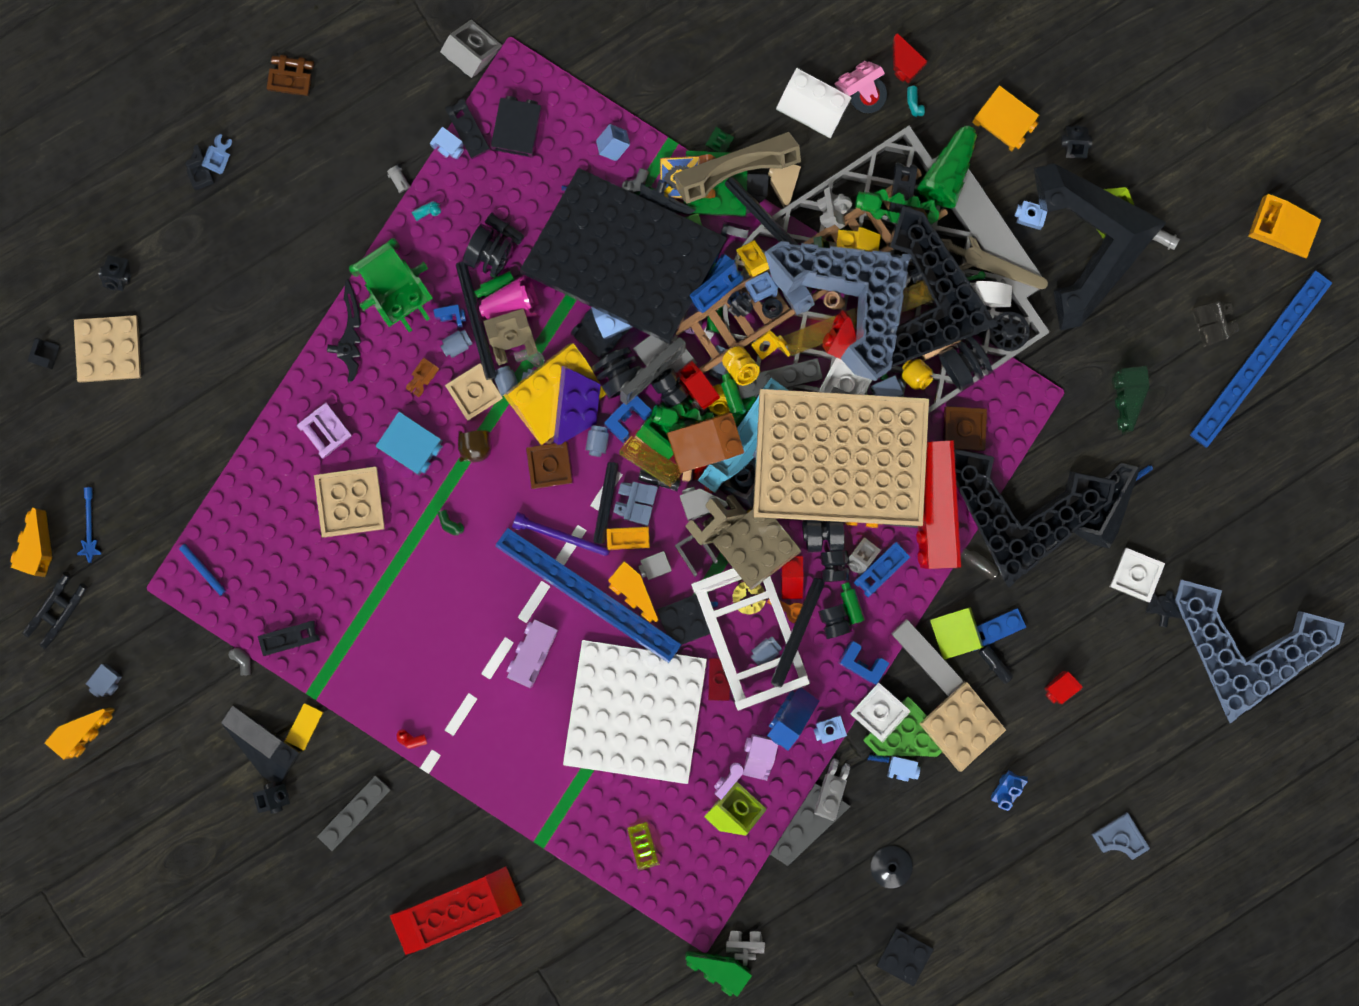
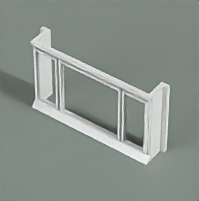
[691,568,810,711]

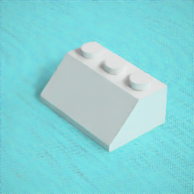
[776,68,852,138]

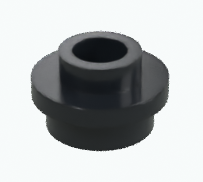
[762,298,783,319]

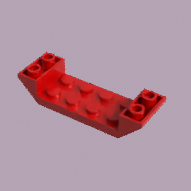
[390,866,522,955]

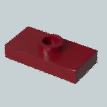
[708,658,730,701]

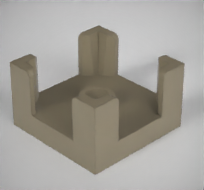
[483,309,538,366]
[685,495,747,545]

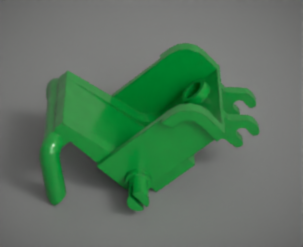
[349,238,433,333]

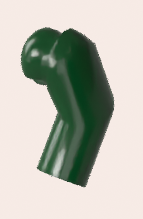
[437,510,464,536]

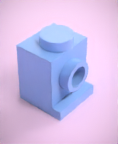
[430,127,464,159]
[1015,201,1047,230]
[813,716,847,744]
[887,756,920,781]

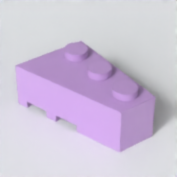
[507,620,558,688]
[742,734,778,781]

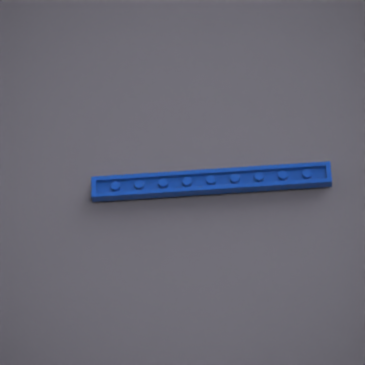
[1190,270,1332,448]
[495,528,681,663]

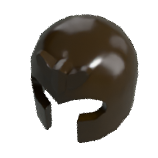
[458,430,492,463]

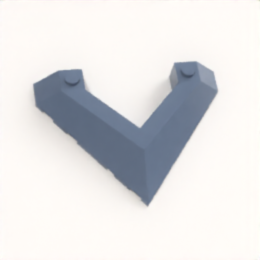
[765,241,910,381]
[1175,580,1345,723]

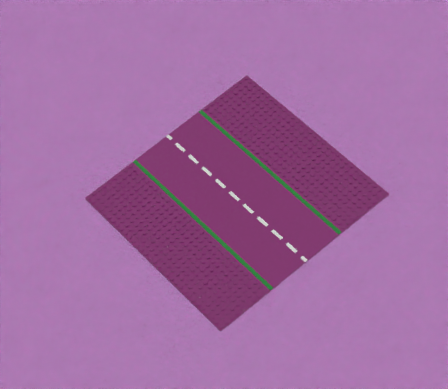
[147,37,1064,953]

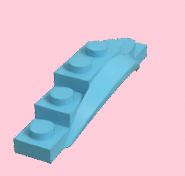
[698,378,789,493]

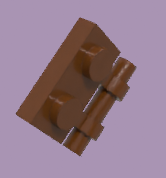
[267,55,314,96]

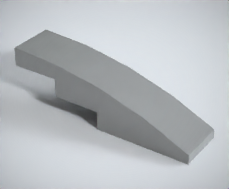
[891,619,964,697]

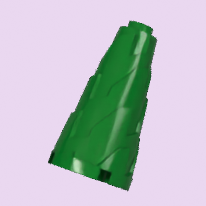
[917,126,977,208]

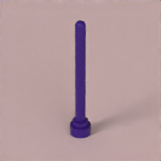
[512,512,610,556]

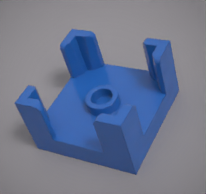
[604,396,652,444]
[838,641,889,685]

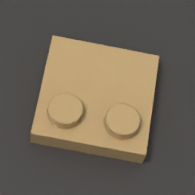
[445,363,503,421]

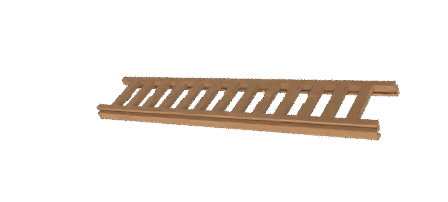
[676,168,948,374]

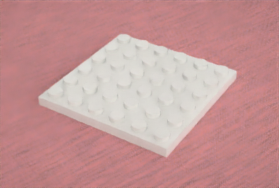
[563,640,707,784]

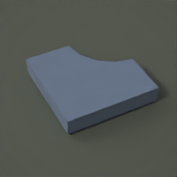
[1091,812,1150,860]

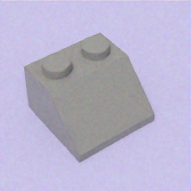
[440,20,503,78]
[680,487,728,521]

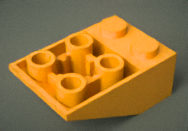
[1248,194,1321,258]
[10,508,52,577]
[608,561,658,623]
[45,708,115,760]

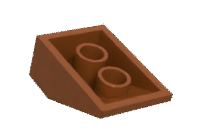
[667,413,744,473]

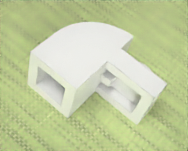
[970,281,1012,307]

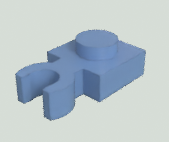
[202,134,232,174]

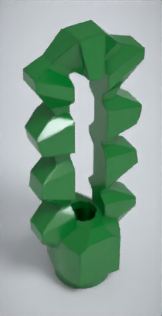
[855,189,940,224]
[651,404,714,432]

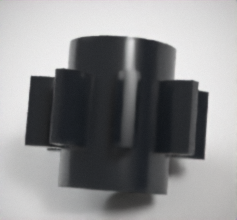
[727,291,753,317]

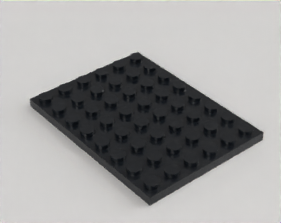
[520,168,727,344]

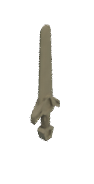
[941,236,1048,289]

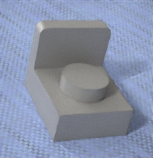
[847,537,881,575]

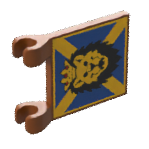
[660,154,716,199]

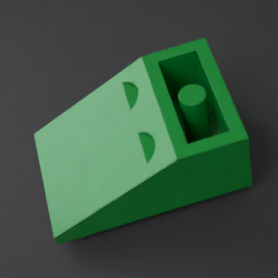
[685,951,752,997]

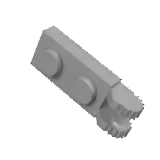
[814,758,850,821]

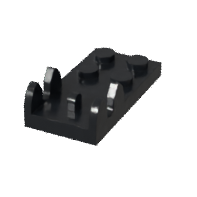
[571,308,631,359]

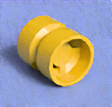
[722,346,760,386]

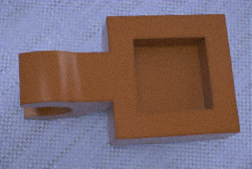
[406,358,439,397]

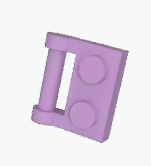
[297,403,352,459]
[714,763,743,800]

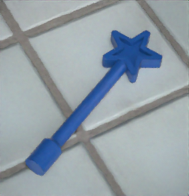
[77,487,102,563]

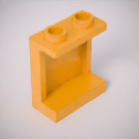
[972,85,1039,152]

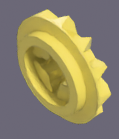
[733,582,766,614]

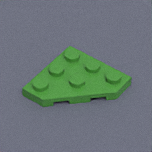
[863,697,942,757]

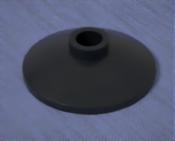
[871,846,913,888]

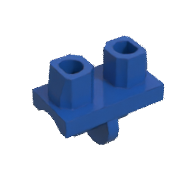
[991,771,1028,811]

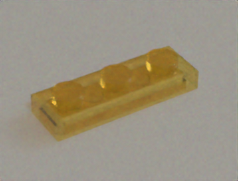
[619,436,682,487]

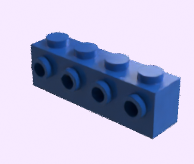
[767,687,819,751]

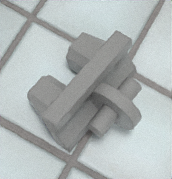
[817,187,852,229]
[726,931,765,966]

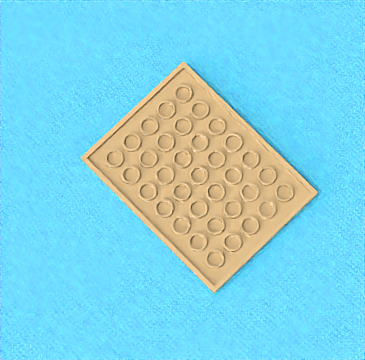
[753,389,929,526]

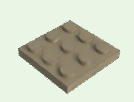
[712,510,801,590]

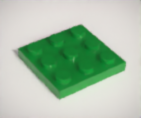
[683,151,747,217]

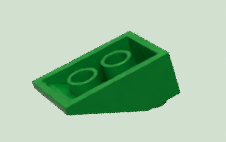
[636,394,710,462]

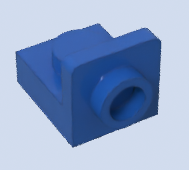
[433,305,466,328]

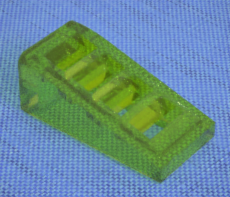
[627,822,659,870]

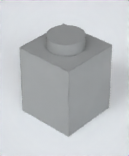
[638,551,672,580]

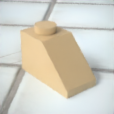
[768,165,801,208]

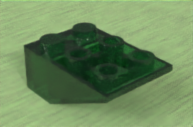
[1112,366,1150,435]

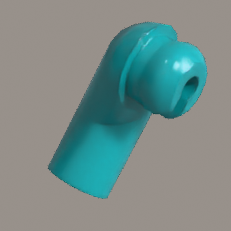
[907,86,925,117]
[411,201,441,221]

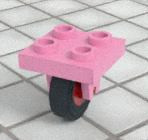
[834,61,887,113]

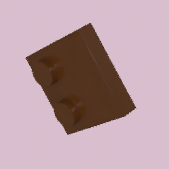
[943,406,987,451]
[526,442,574,489]

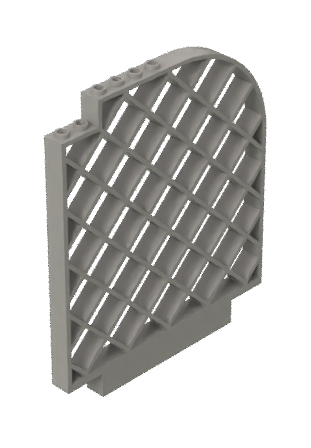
[723,126,1049,414]

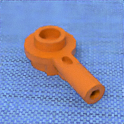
[767,599,802,624]

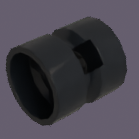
[651,368,689,408]
[821,551,850,582]
[818,604,853,639]

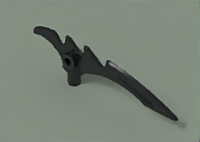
[327,279,361,383]

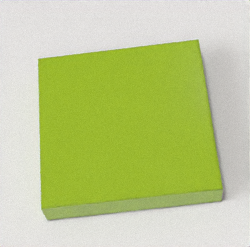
[930,607,984,659]

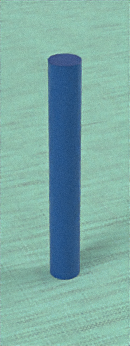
[179,544,227,596]

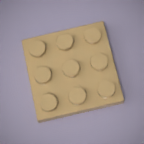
[74,315,141,383]
[314,467,385,538]
[919,682,1006,772]

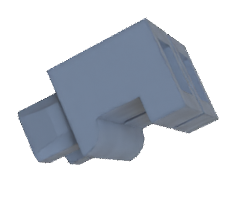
[614,482,658,526]

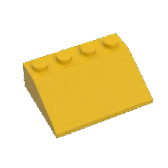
[503,343,606,445]

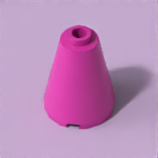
[479,275,539,319]

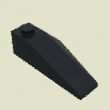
[221,706,303,786]

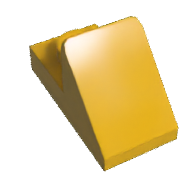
[837,227,880,252]
[736,240,769,277]

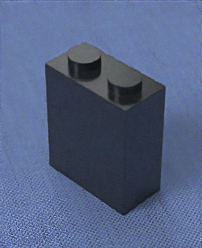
[491,96,542,158]

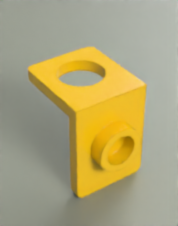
[752,330,790,360]

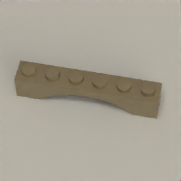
[674,132,801,204]

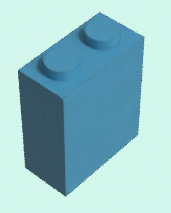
[375,412,443,476]

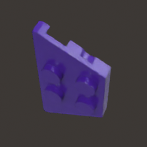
[554,366,601,445]

